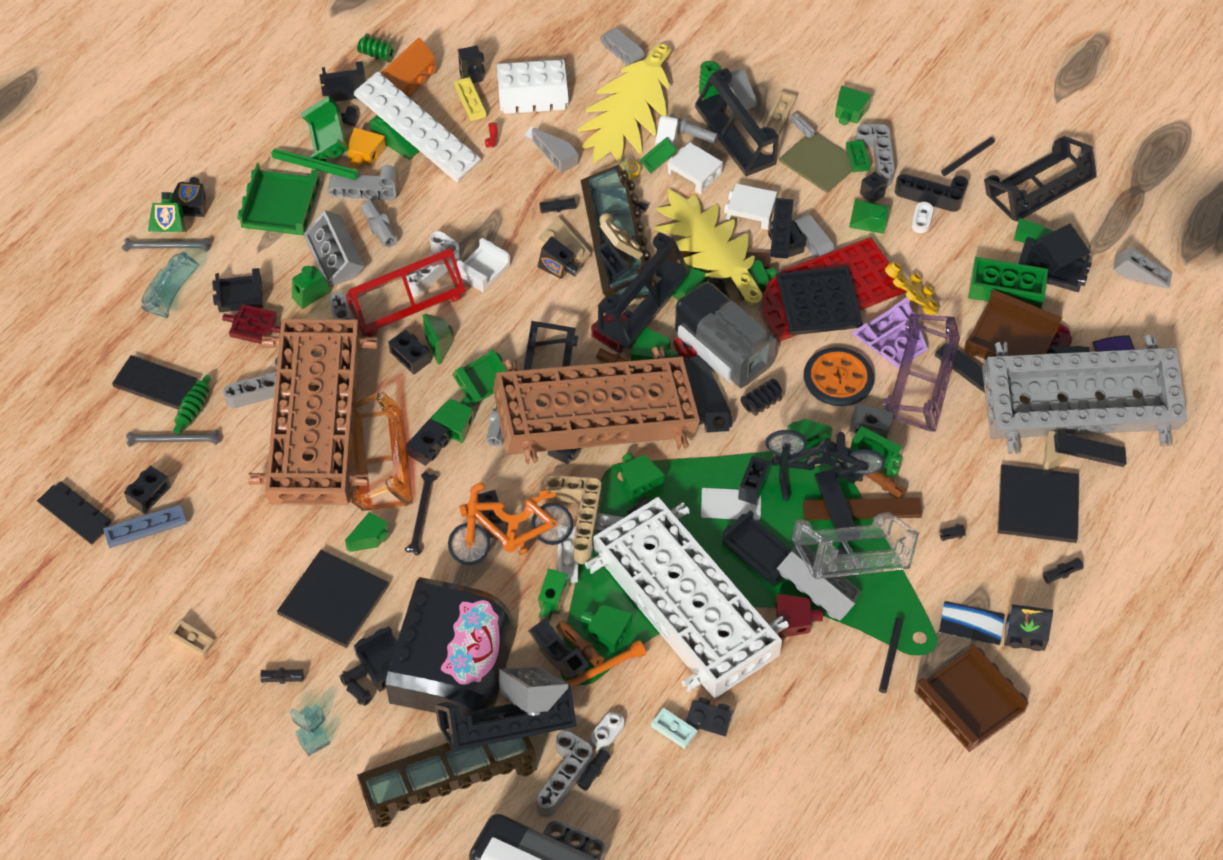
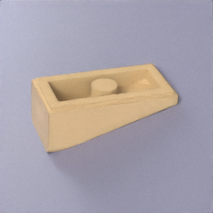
[168,619,215,657]

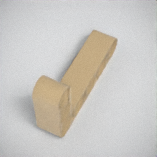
[545,475,602,564]

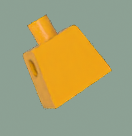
[348,128,386,168]

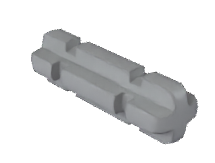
[790,113,815,138]

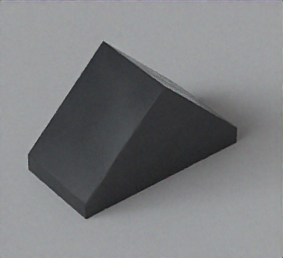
[595,239,631,279]

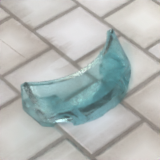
[141,251,199,318]

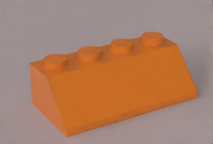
[381,37,437,97]

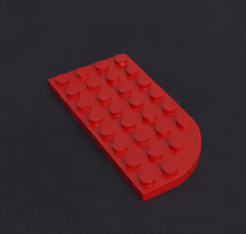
[762,237,907,342]

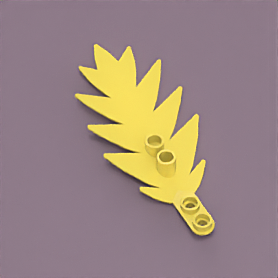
[578,44,671,163]
[654,189,762,305]

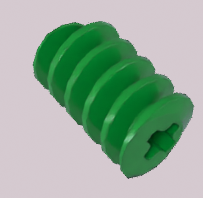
[357,33,395,63]
[699,61,722,99]

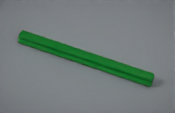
[271,148,360,180]

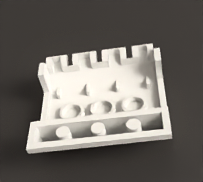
[496,59,568,114]

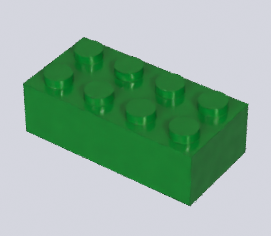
[968,257,1048,309]

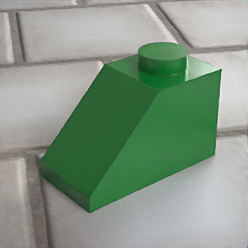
[787,419,832,451]
[345,512,390,552]

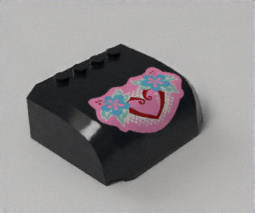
[386,577,515,713]

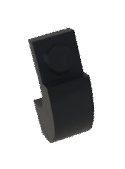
[528,618,589,678]

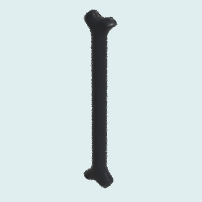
[405,472,438,556]

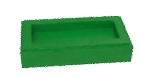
[640,138,678,174]

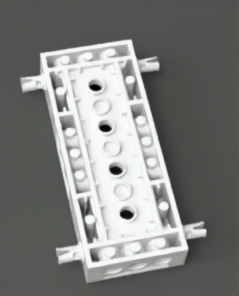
[585,497,789,699]

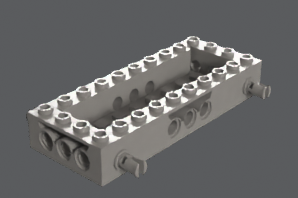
[982,335,1188,454]

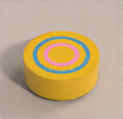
[623,161,640,178]

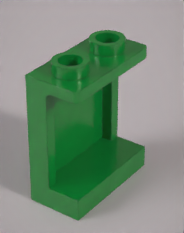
[452,349,506,406]
[850,426,903,477]

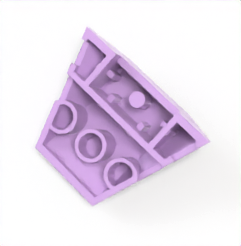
[852,298,928,369]

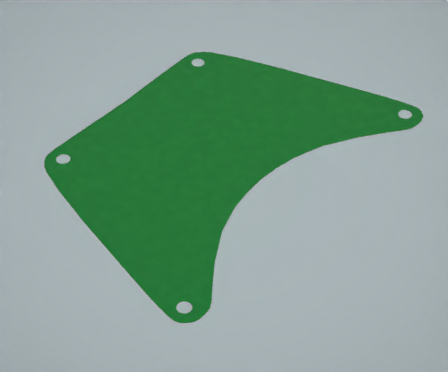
[560,449,937,686]

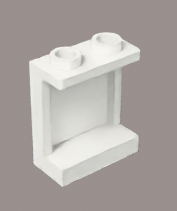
[667,142,723,194]
[724,183,777,230]
[455,238,510,293]

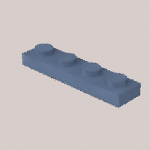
[103,504,187,548]

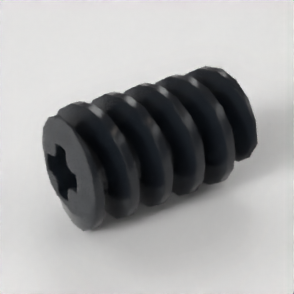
[740,378,782,416]

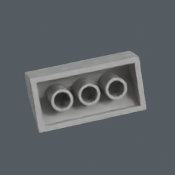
[303,210,365,287]
[777,541,862,621]
[499,666,568,715]

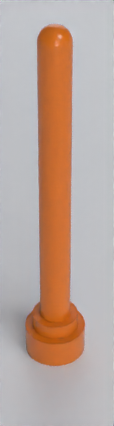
[565,640,647,688]

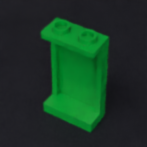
[301,96,349,162]

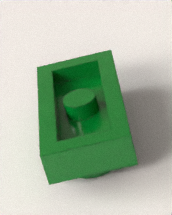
[845,140,871,172]

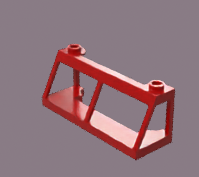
[345,248,466,337]

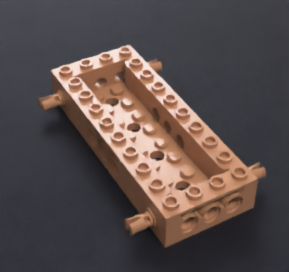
[248,319,378,505]
[493,347,700,464]

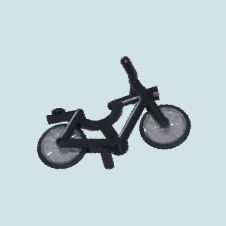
[765,430,885,501]

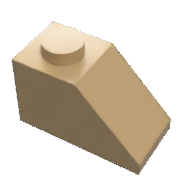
[1043,431,1072,470]

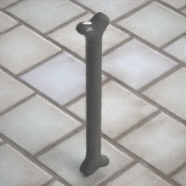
[122,238,211,252]
[126,430,220,447]

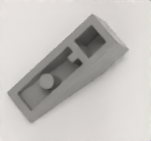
[532,128,579,173]
[1113,246,1172,289]

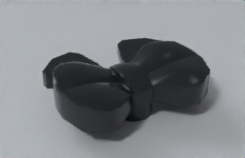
[339,106,357,126]

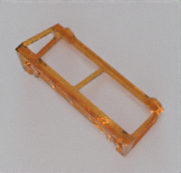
[350,391,413,511]

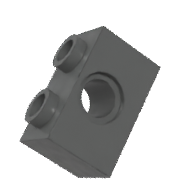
[849,403,894,439]

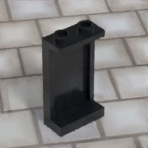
[1018,237,1092,293]
[722,510,791,588]

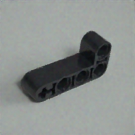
[894,174,968,212]

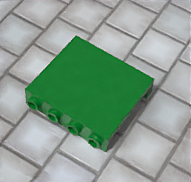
[237,163,320,236]

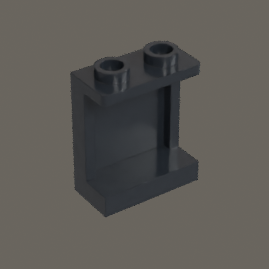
[319,61,366,102]
[1032,223,1091,276]
[212,268,263,313]
[354,626,397,692]

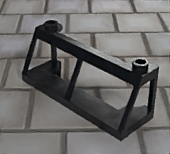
[695,68,779,176]
[984,136,1097,222]
[598,232,689,349]
[523,321,578,370]
[435,684,577,751]

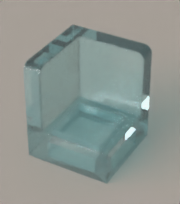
[289,704,326,734]
[295,727,330,757]

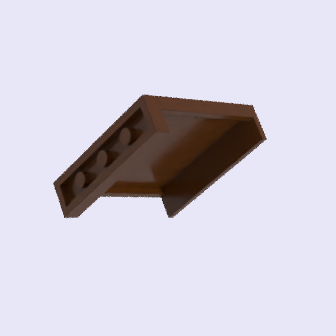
[964,290,1062,361]
[914,643,1029,752]

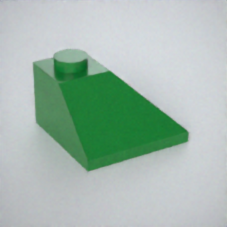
[849,199,890,234]
[422,314,454,365]

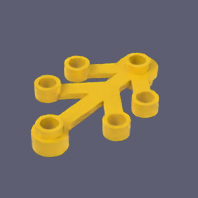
[885,262,939,317]

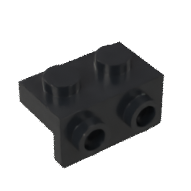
[686,697,734,737]

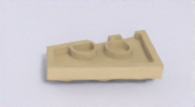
[537,217,591,268]

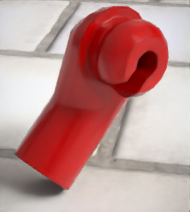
[485,122,498,148]
[673,338,697,358]

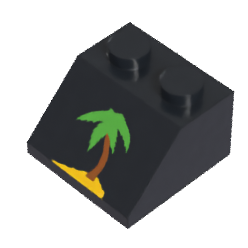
[1004,604,1053,651]

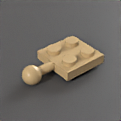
[599,213,643,260]

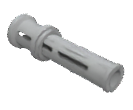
[669,113,718,144]

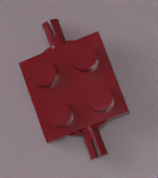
[222,304,281,344]

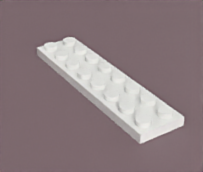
[354,72,481,183]

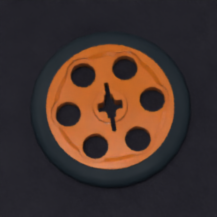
[803,347,874,407]

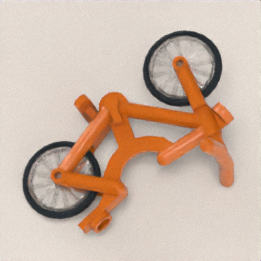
[448,482,573,565]

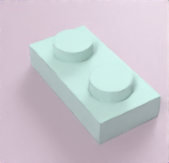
[651,708,698,749]

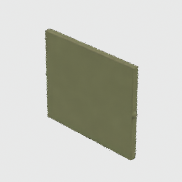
[779,133,852,193]

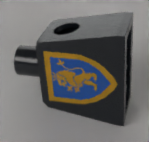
[172,177,206,217]
[537,236,580,279]

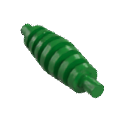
[173,375,211,434]

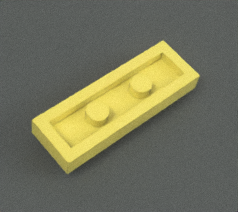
[454,77,486,121]

